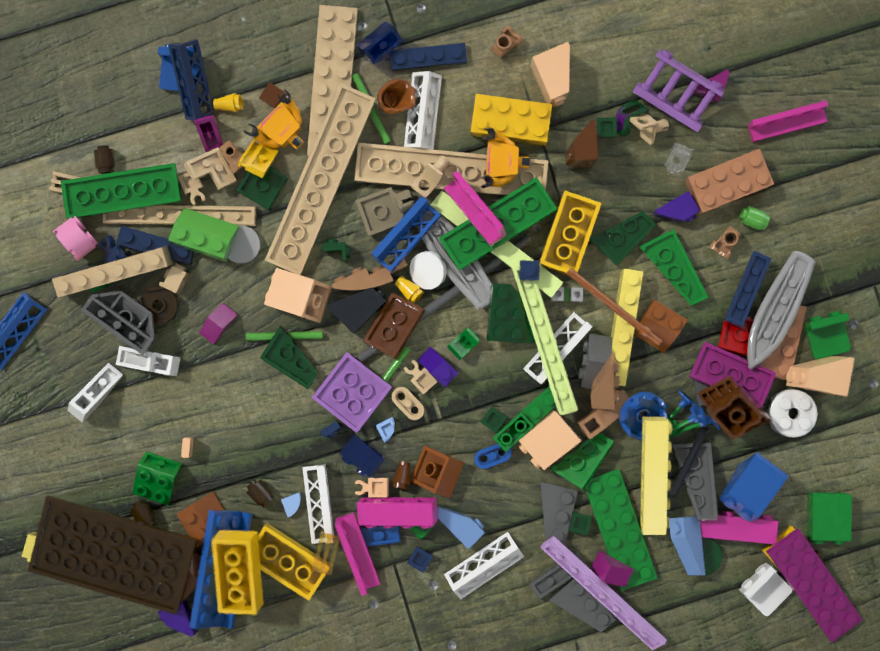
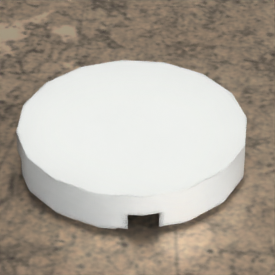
[410,251,447,290]

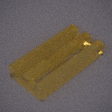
[312,532,340,575]

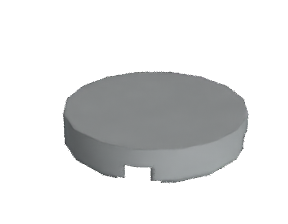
[228,226,261,264]

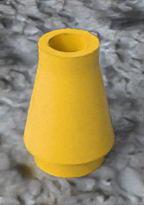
[213,93,243,112]
[395,276,424,303]

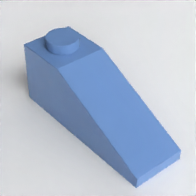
[437,505,485,549]
[669,516,705,575]

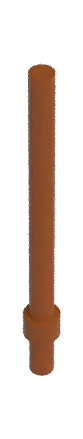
[566,268,663,346]

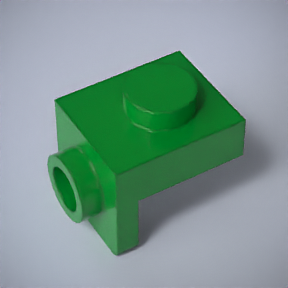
[447,327,481,361]

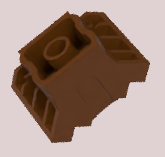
[697,376,771,440]

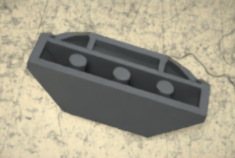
[81,291,155,355]

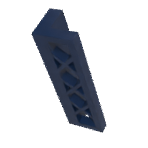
[168,39,215,121]

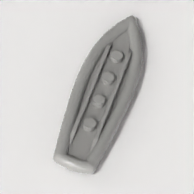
[415,201,491,310]
[747,251,816,369]

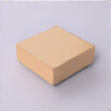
[181,437,194,458]

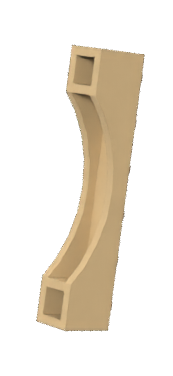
[52,246,173,297]

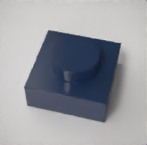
[520,260,540,281]
[320,420,342,439]
[407,546,433,573]

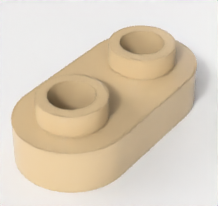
[392,387,424,420]

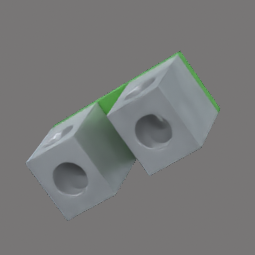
[551,287,583,302]

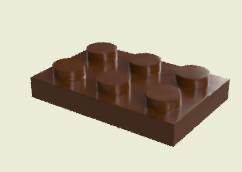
[362,293,425,360]

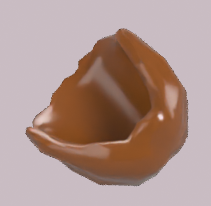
[377,79,416,114]

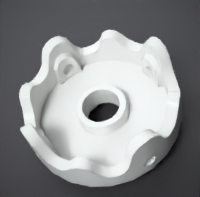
[766,389,818,438]

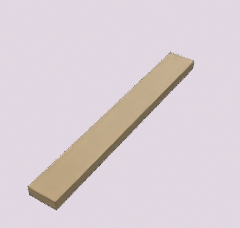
[103,205,256,226]

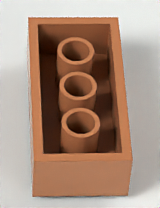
[684,149,774,215]

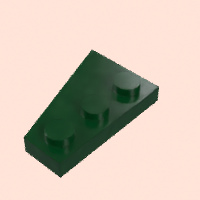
[589,211,656,266]
[260,326,319,389]

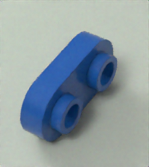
[474,443,512,469]

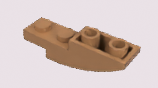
[332,258,408,291]

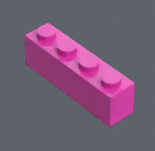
[357,497,438,528]
[700,511,778,544]

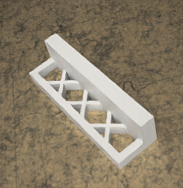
[404,71,442,150]
[523,312,592,384]
[303,464,335,544]
[444,532,524,600]

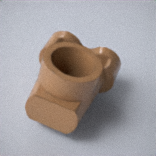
[491,25,523,58]
[219,140,243,174]
[709,226,741,260]

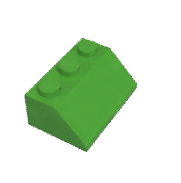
[168,208,239,262]

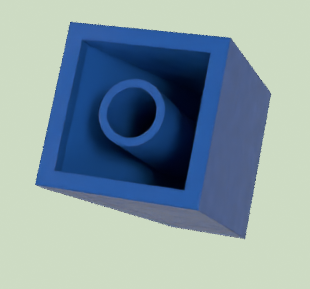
[719,452,788,522]

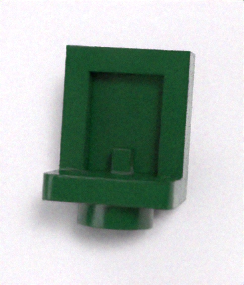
[322,239,351,263]

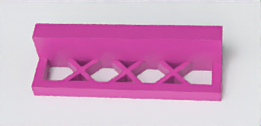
[747,100,828,142]
[444,171,506,247]
[335,512,380,596]

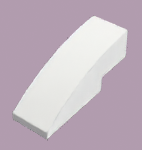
[116,346,181,376]

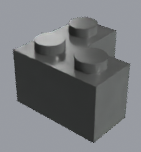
[578,334,612,389]

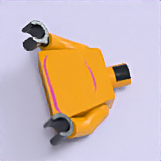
[244,89,304,150]
[480,128,530,188]

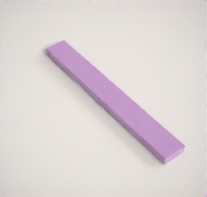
[540,536,667,650]

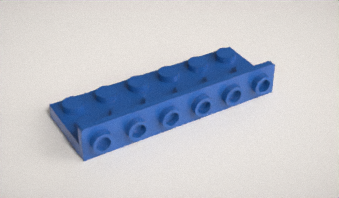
[190,510,252,629]

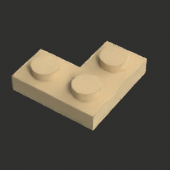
[184,148,237,190]

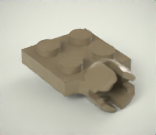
[356,187,415,237]

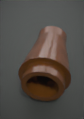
[392,461,411,490]

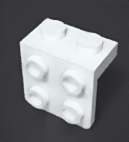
[739,562,792,616]

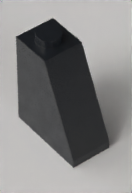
[326,288,386,334]

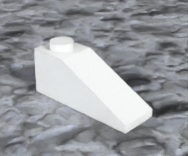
[68,363,123,423]

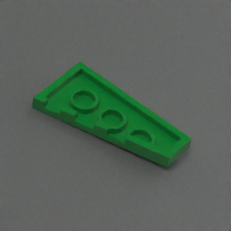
[639,229,709,306]

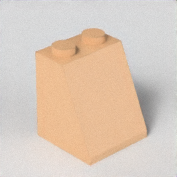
[530,42,570,108]
[264,268,332,323]
[786,356,855,396]
[518,410,581,470]

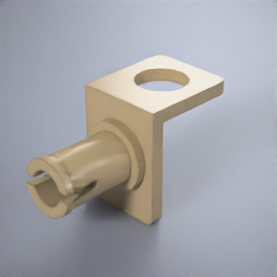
[630,113,669,145]
[411,155,450,198]

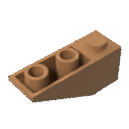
[591,353,620,410]
[576,389,629,439]

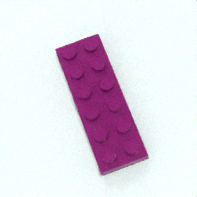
[766,528,863,642]

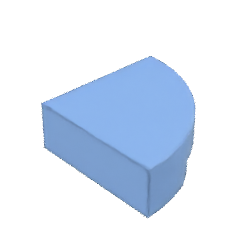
[376,417,395,443]
[281,492,301,517]

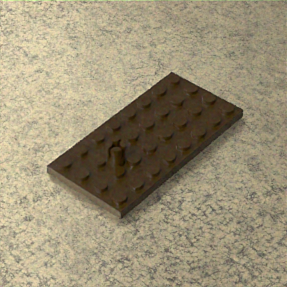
[28,496,198,615]

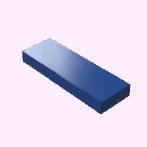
[343,526,401,549]

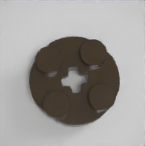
[139,286,178,325]

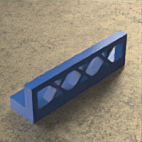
[371,196,441,273]
[0,292,48,370]

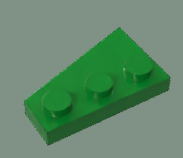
[551,433,615,490]

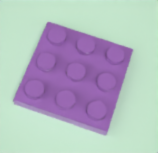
[312,352,393,433]

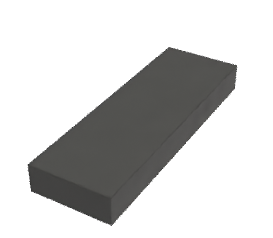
[529,551,585,600]

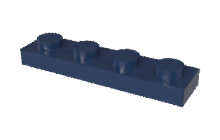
[389,43,467,71]
[116,226,194,265]
[724,251,772,328]

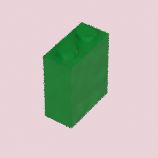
[807,492,852,544]

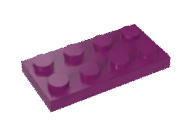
[689,342,776,408]

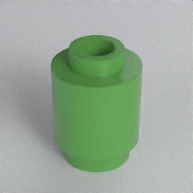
[739,206,770,230]

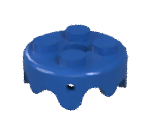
[619,392,668,440]

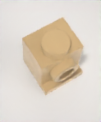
[159,263,189,294]

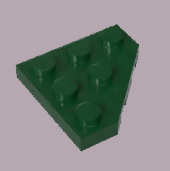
[486,283,536,343]

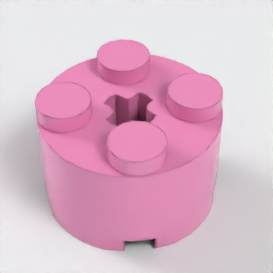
[53,216,98,261]

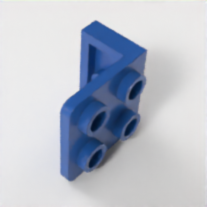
[158,44,198,92]

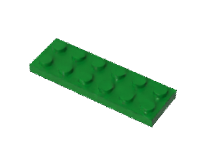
[61,163,182,219]
[439,177,557,271]
[585,468,657,591]

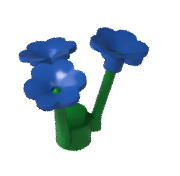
[668,390,720,439]

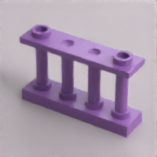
[633,49,724,132]

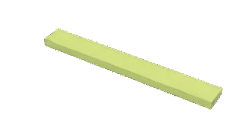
[430,191,563,298]
[512,266,578,416]

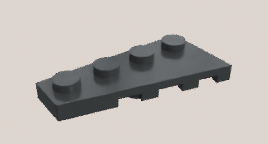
[672,443,718,521]

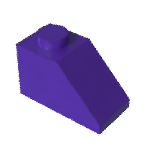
[652,191,700,223]
[418,347,458,387]
[158,599,198,637]

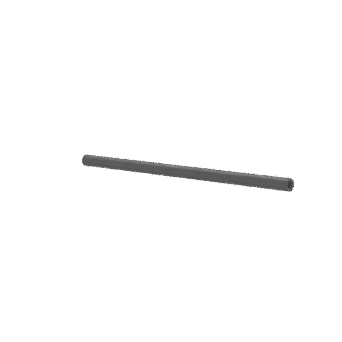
[357,234,533,363]

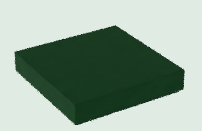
[236,167,289,211]

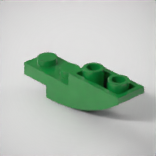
[493,385,556,452]

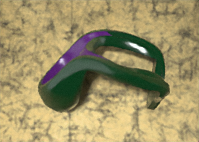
[616,101,649,136]

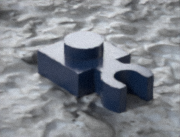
[98,236,127,263]

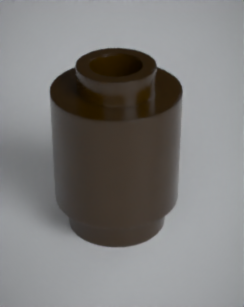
[94,145,115,174]
[246,479,274,508]
[130,499,156,525]

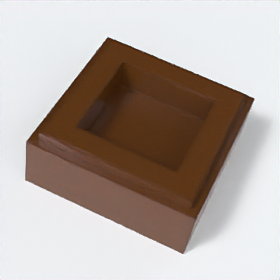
[259,82,286,109]

